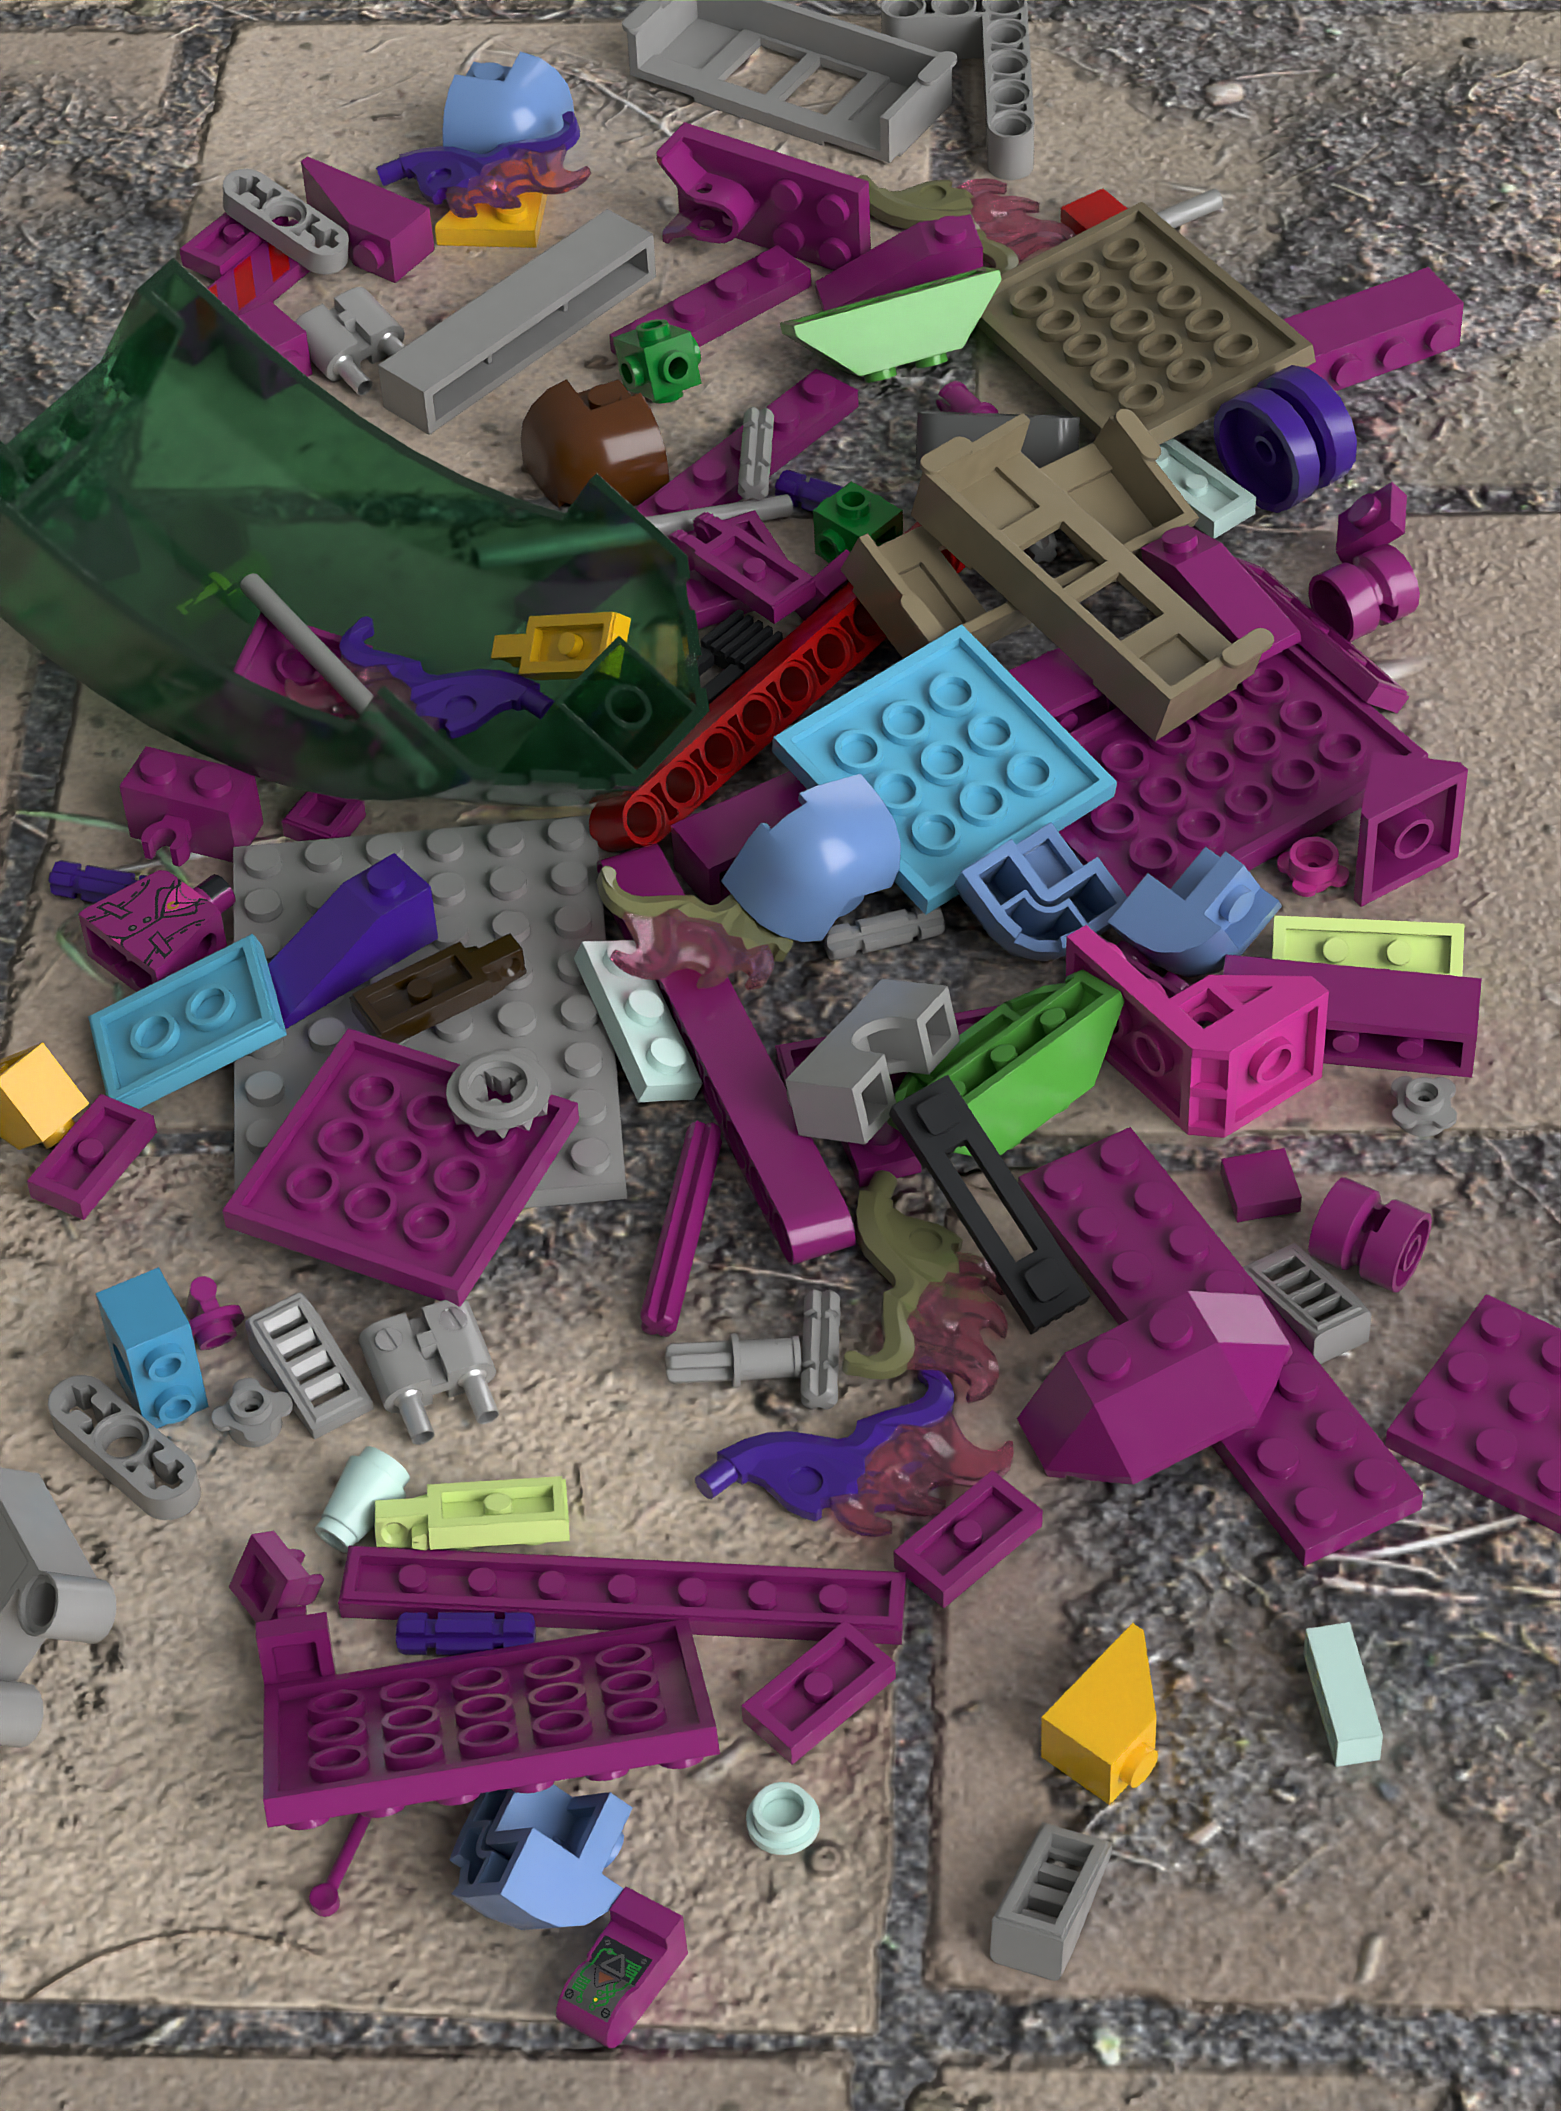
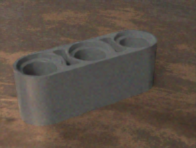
[915,412,1080,470]

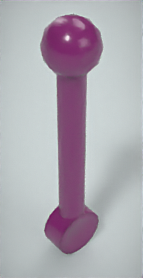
[309,1813,372,1917]

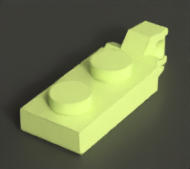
[374,1476,570,1551]

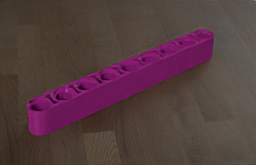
[597,843,855,1266]

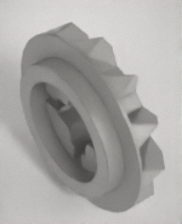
[446,1050,552,1139]

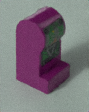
[556,1887,688,2048]

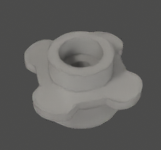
[1391,1076,1457,1137]
[211,1378,293,1448]

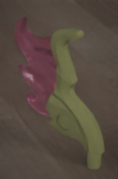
[857,175,1076,274]
[596,866,794,990]
[842,1170,1008,1403]

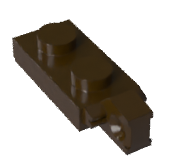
[349,933,527,1044]

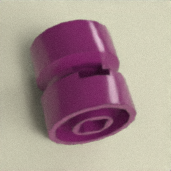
[1308,544,1420,642]
[1308,1177,1432,1293]

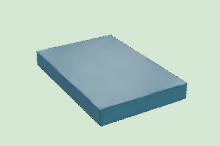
[88,934,287,1109]

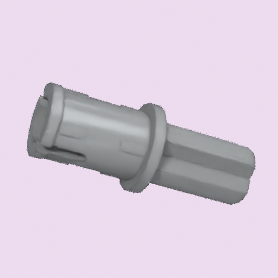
[665,1333,801,1388]

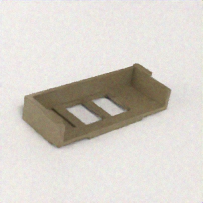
[840,409,1199,659]
[911,413,1274,741]

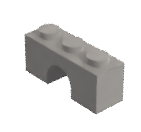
[785,979,960,1144]

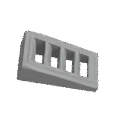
[1243,1243,1372,1364]
[245,1292,374,1439]
[990,1822,1112,1981]

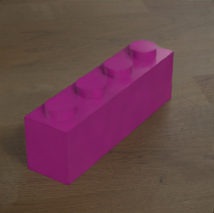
[1283,267,1464,392]
[1223,955,1482,1078]

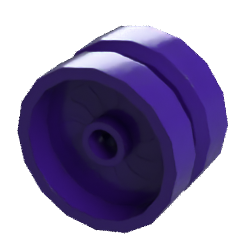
[1213,365,1357,513]

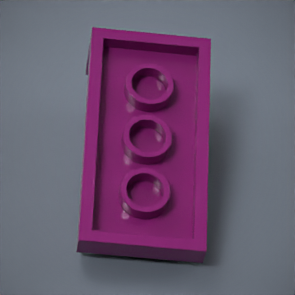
[656,122,871,271]

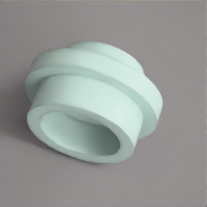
[746,1782,820,1855]

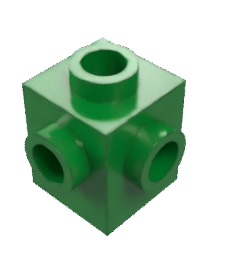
[613,319,702,404]
[813,481,903,563]

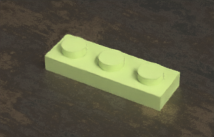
[1272,915,1465,976]

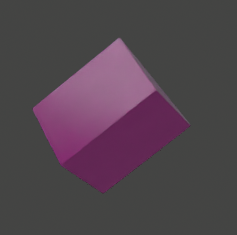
[1353,751,1468,907]

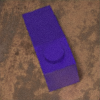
[268,853,438,1029]

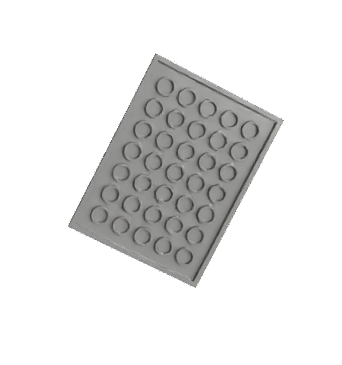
[233,815,627,1235]

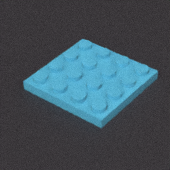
[772,624,1117,915]

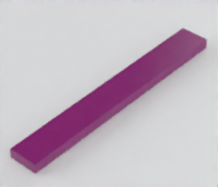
[338,1546,907,1645]

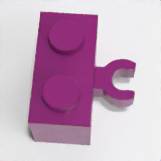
[119,746,264,867]

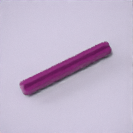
[640,1120,722,1337]

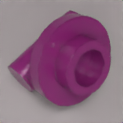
[186,1276,245,1350]

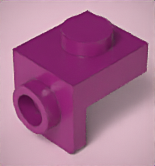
[1336,482,1407,565]

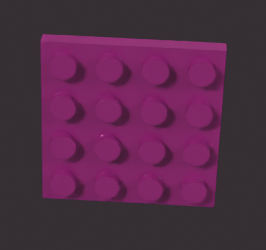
[222,1028,579,1307]

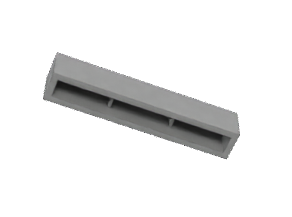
[378,209,656,435]

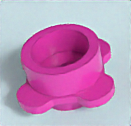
[1277,837,1349,897]

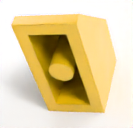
[0,1042,89,1150]
[1041,1623,1158,1805]

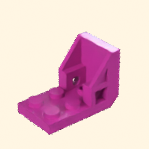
[1066,925,1329,1138]

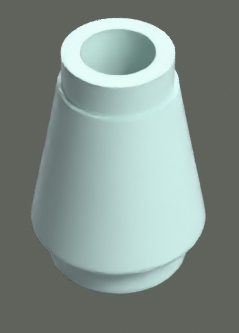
[315,1446,410,1553]

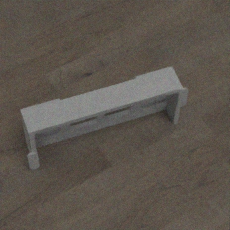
[622,0,957,163]

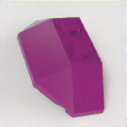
[1017,1291,1293,1485]

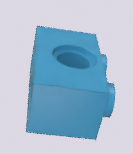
[95,1267,209,1429]

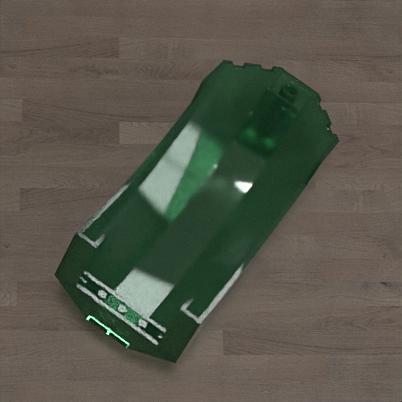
[0,258,710,808]

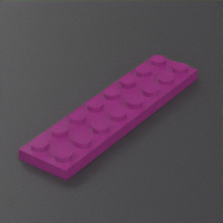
[1018,1127,1423,1567]

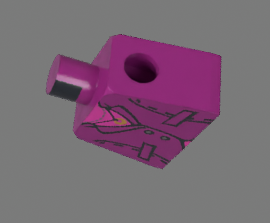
[78,870,236,992]

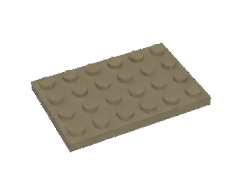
[976,202,1316,445]

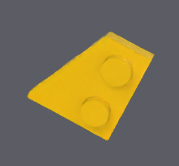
[435,165,550,248]

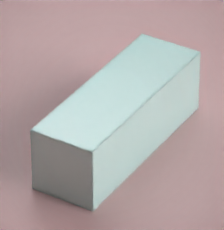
[1303,1622,1383,1767]

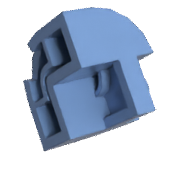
[442,51,574,168]
[721,774,901,942]
[954,822,1128,962]
[1108,847,1282,977]
[449,1784,633,1930]

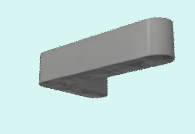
[881,0,1034,180]

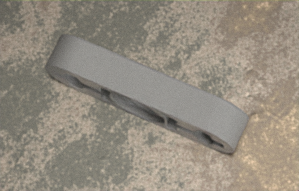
[223,169,349,274]
[48,1375,201,1520]

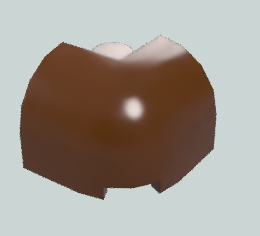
[520,379,670,516]

